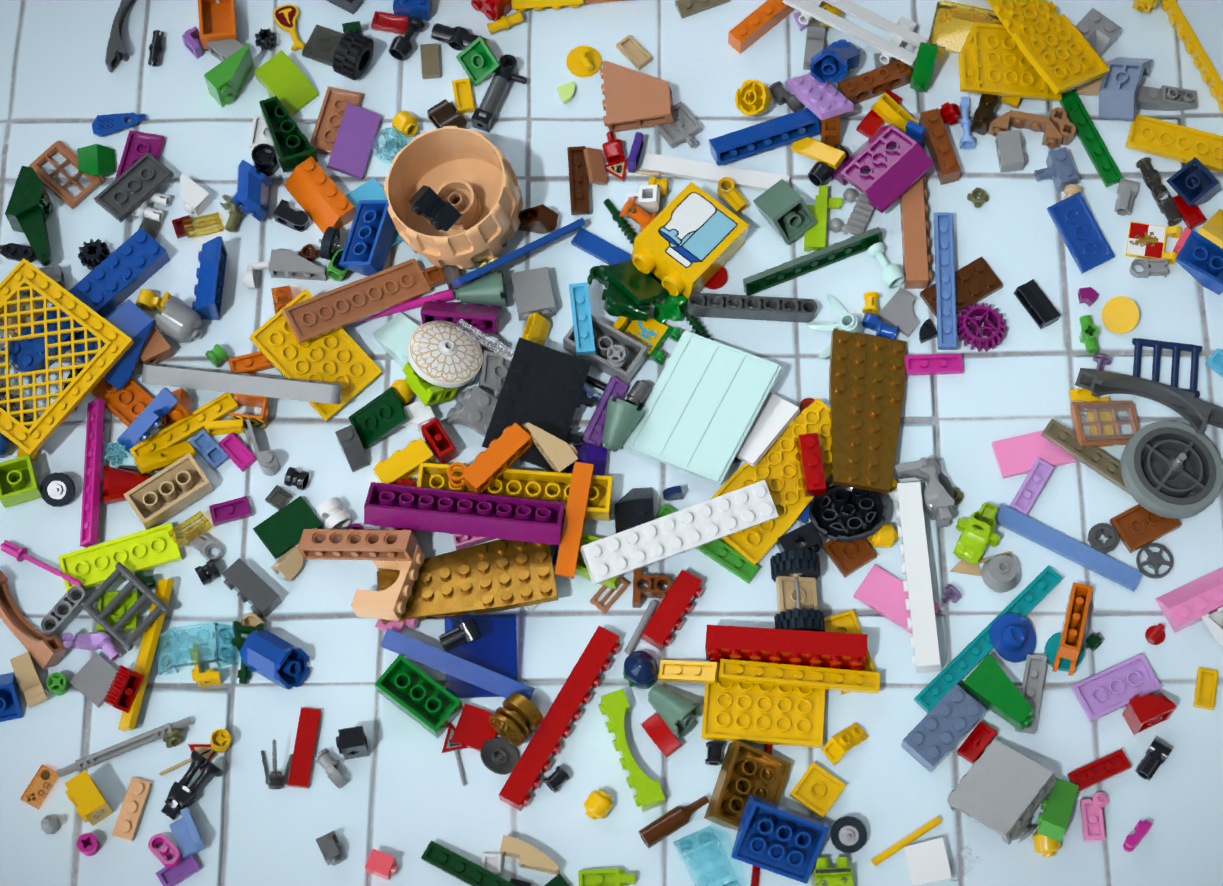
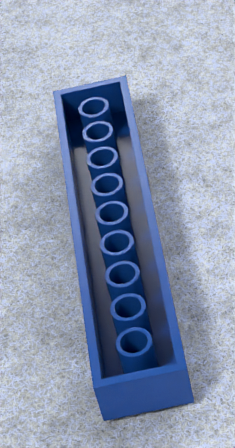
[1,228,170,383]

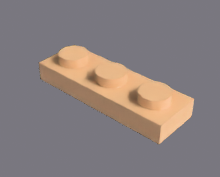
[112,777,152,842]

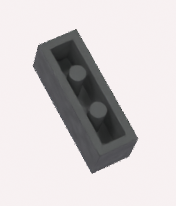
[222,558,282,618]

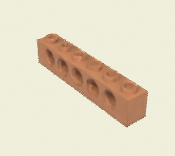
[298,528,418,561]

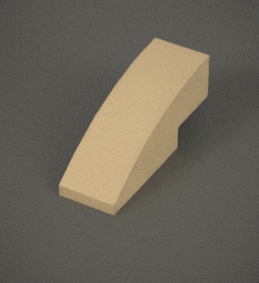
[500,835,560,875]

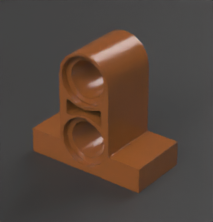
[819,115,840,147]
[632,568,672,608]

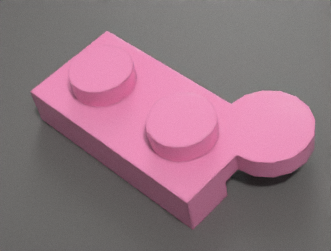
[1080,792,1109,841]

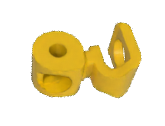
[136,289,172,312]

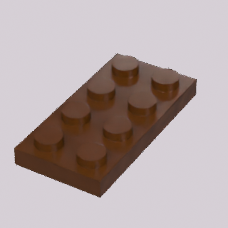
[920,256,1003,318]

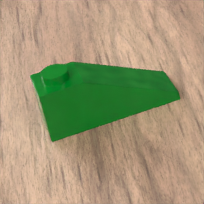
[910,42,938,93]

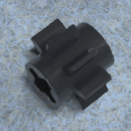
[255,28,277,51]

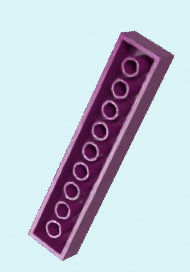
[364,482,565,545]

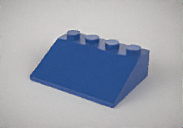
[731,794,829,884]

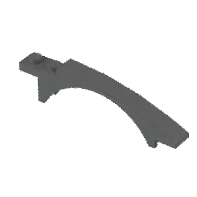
[105,0,137,73]
[1075,368,1223,434]

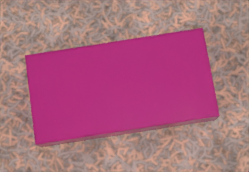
[218,432,257,472]

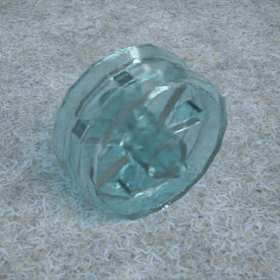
[372,128,407,163]

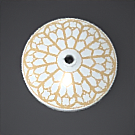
[407,321,483,388]

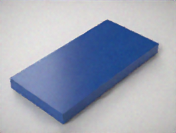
[1047,192,1115,274]

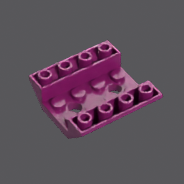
[832,125,934,213]

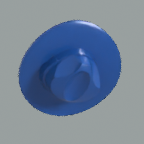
[990,613,1036,663]

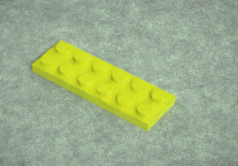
[58,522,182,591]

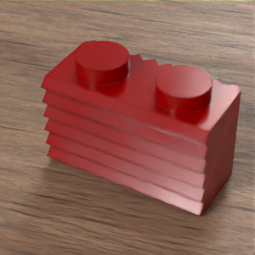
[421,418,457,464]
[104,665,145,713]

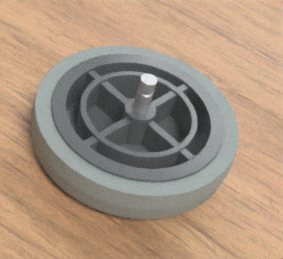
[1120,421,1223,519]

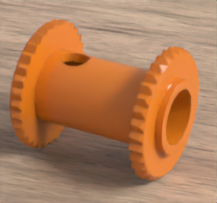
[619,196,657,232]

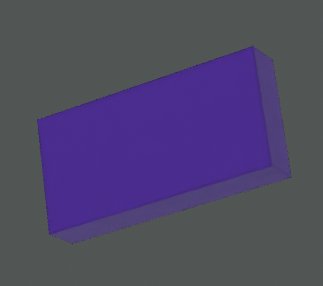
[628,132,644,173]

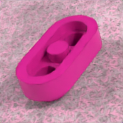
[148,834,182,868]

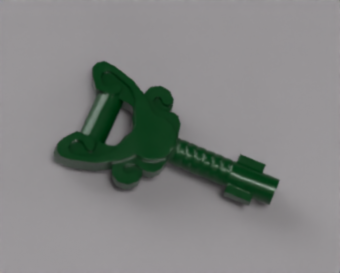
[231,620,265,684]

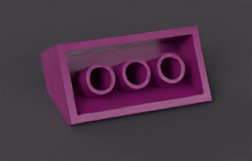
[420,300,500,334]

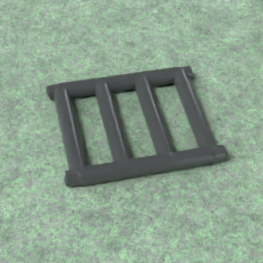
[80,562,169,651]

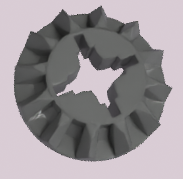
[1087,523,1119,554]

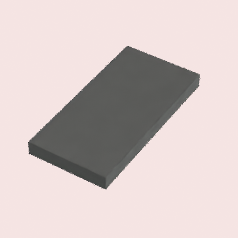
[94,152,174,223]

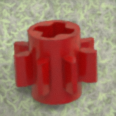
[939,102,961,126]

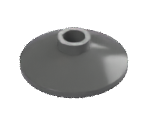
[480,738,519,775]

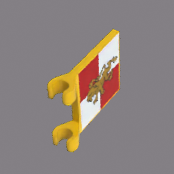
[1125,222,1181,264]

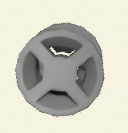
[607,345,626,368]

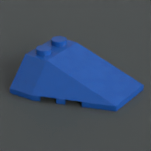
[70,299,155,391]

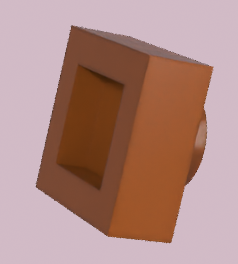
[422,266,446,288]

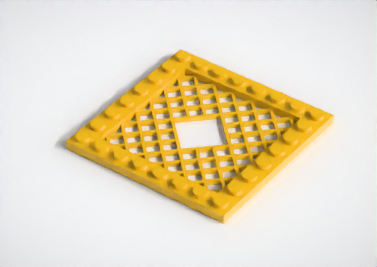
[0,258,134,457]

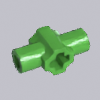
[1079,315,1099,354]

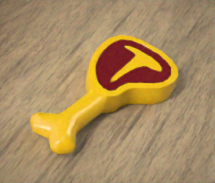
[273,4,306,51]

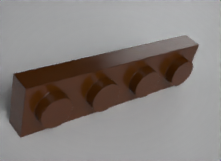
[567,146,590,215]

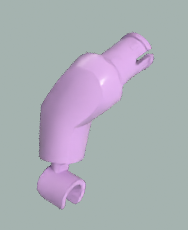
[62,632,122,662]

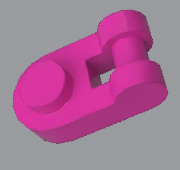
[1123,819,1153,852]

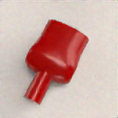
[602,131,625,164]

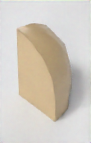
[270,546,303,581]

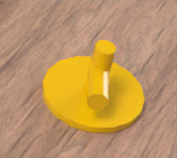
[566,46,602,78]

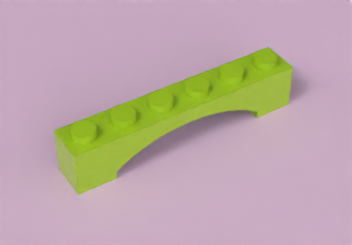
[598,689,665,812]

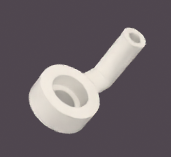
[242,261,269,289]

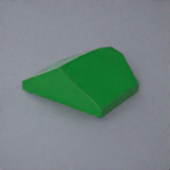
[77,144,116,176]

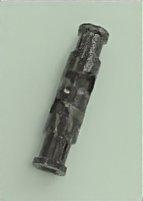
[1136,157,1184,227]

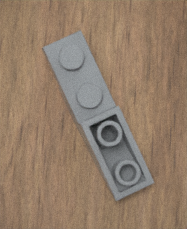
[1136,85,1198,111]

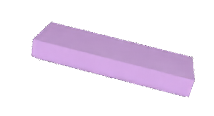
[1009,458,1055,516]

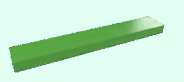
[654,503,760,584]

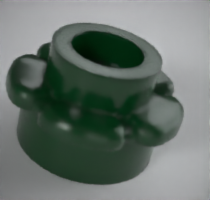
[1085,633,1104,651]

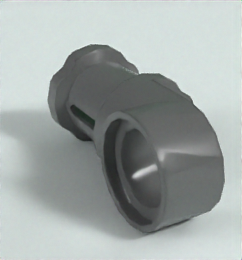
[769,81,802,112]

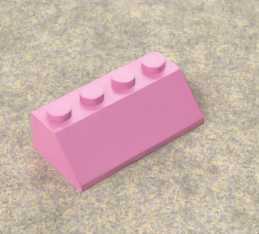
[1155,567,1223,633]

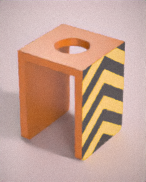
[230,393,270,429]

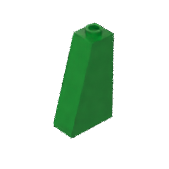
[963,654,1034,732]

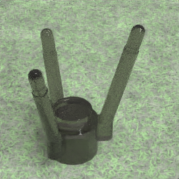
[261,739,293,790]

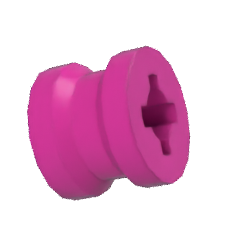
[77,833,100,857]

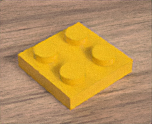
[789,762,846,819]

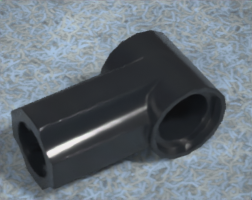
[438,618,481,652]
[1135,738,1172,781]

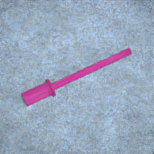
[0,540,83,586]

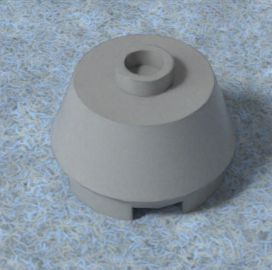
[981,555,1021,593]

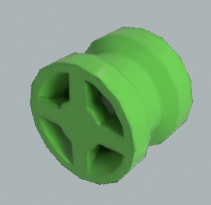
[205,344,229,368]
[46,672,69,696]

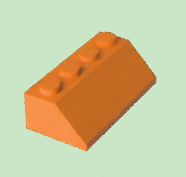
[284,156,356,234]

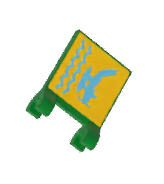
[623,316,682,365]

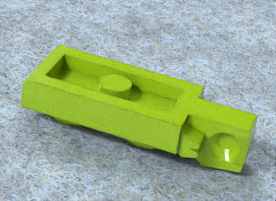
[578,868,636,886]

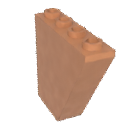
[600,61,674,132]

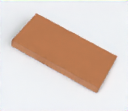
[310,86,363,155]

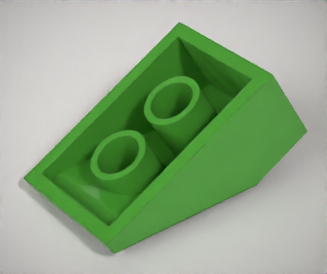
[204,44,254,108]

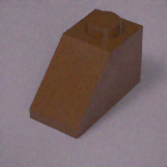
[518,204,559,234]

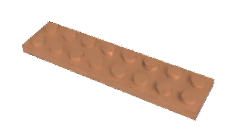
[282,258,431,344]

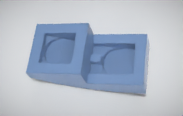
[189,429,229,469]

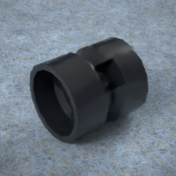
[251,143,278,177]

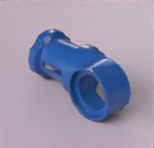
[861,313,899,341]

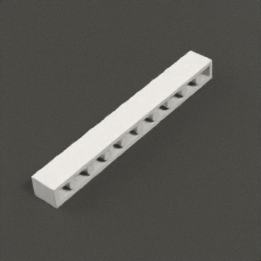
[893,481,941,673]

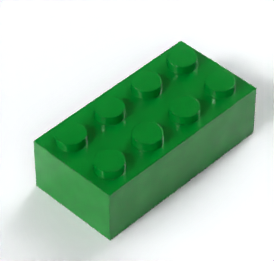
[374,654,463,739]

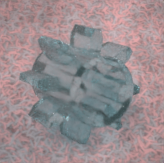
[103,441,128,466]

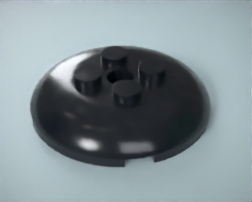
[809,483,887,542]

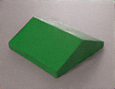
[456,36,501,86]

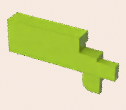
[804,185,843,252]

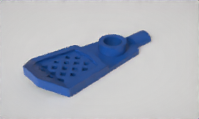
[92,112,146,137]

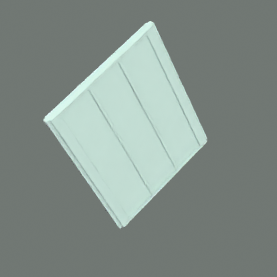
[622,331,782,486]

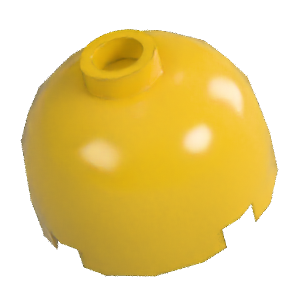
[735,79,772,116]

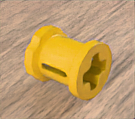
[862,292,880,315]

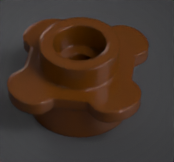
[298,244,320,263]

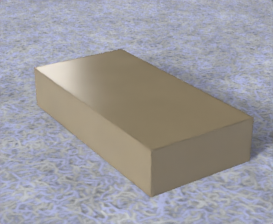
[420,43,440,79]

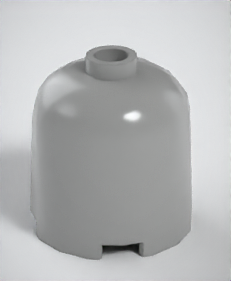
[154,296,202,343]

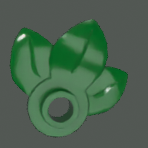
[653,294,687,324]

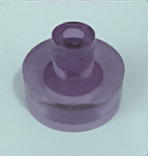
[1093,352,1113,371]
[941,584,962,604]

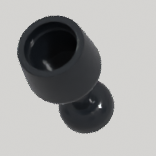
[389,16,425,60]
[808,144,850,187]

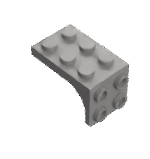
[446,386,498,437]

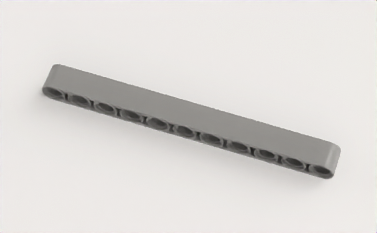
[142,363,342,404]

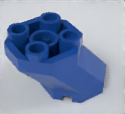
[810,39,860,83]
[231,160,273,222]
[240,630,310,689]

